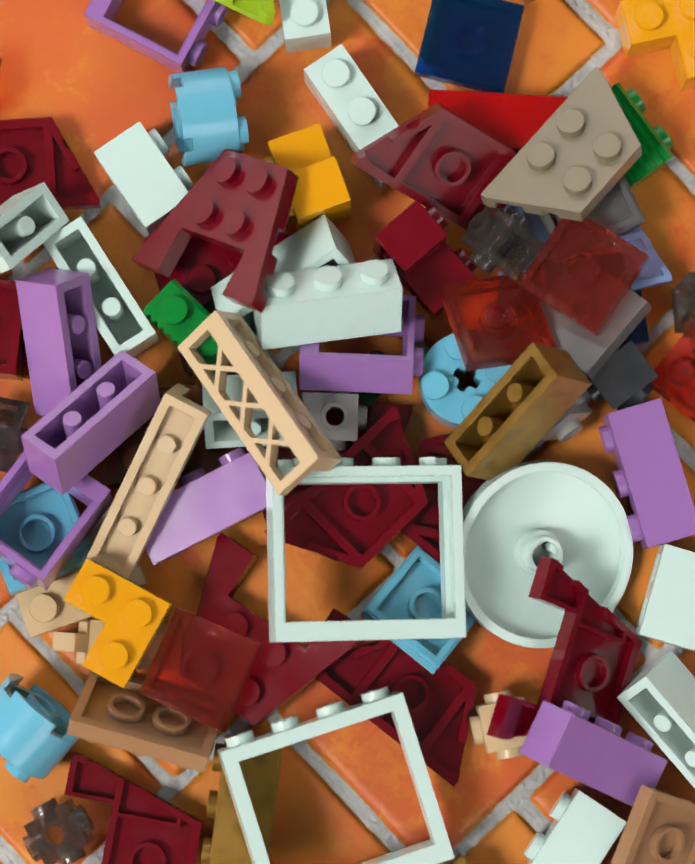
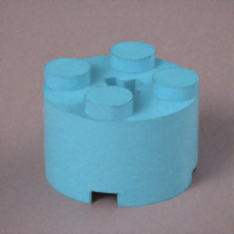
[168,66,249,166]
[419,332,512,429]
[0,673,79,782]

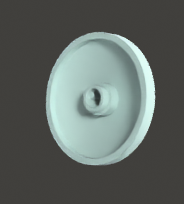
[463,460,633,648]

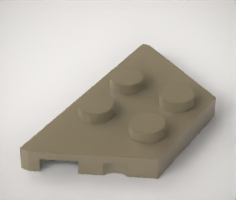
[480,67,642,221]

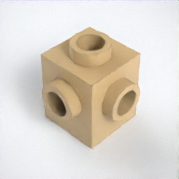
[469,689,527,760]

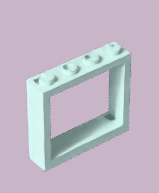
[266,457,466,643]
[217,686,455,864]

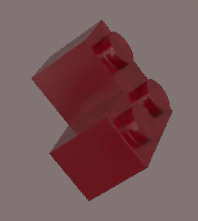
[373,200,477,320]

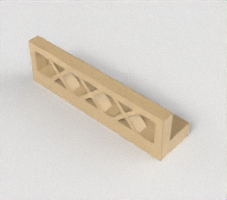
[177,310,342,495]
[87,383,211,579]

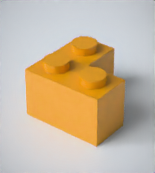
[615,0,695,91]
[263,123,351,231]
[63,558,172,688]

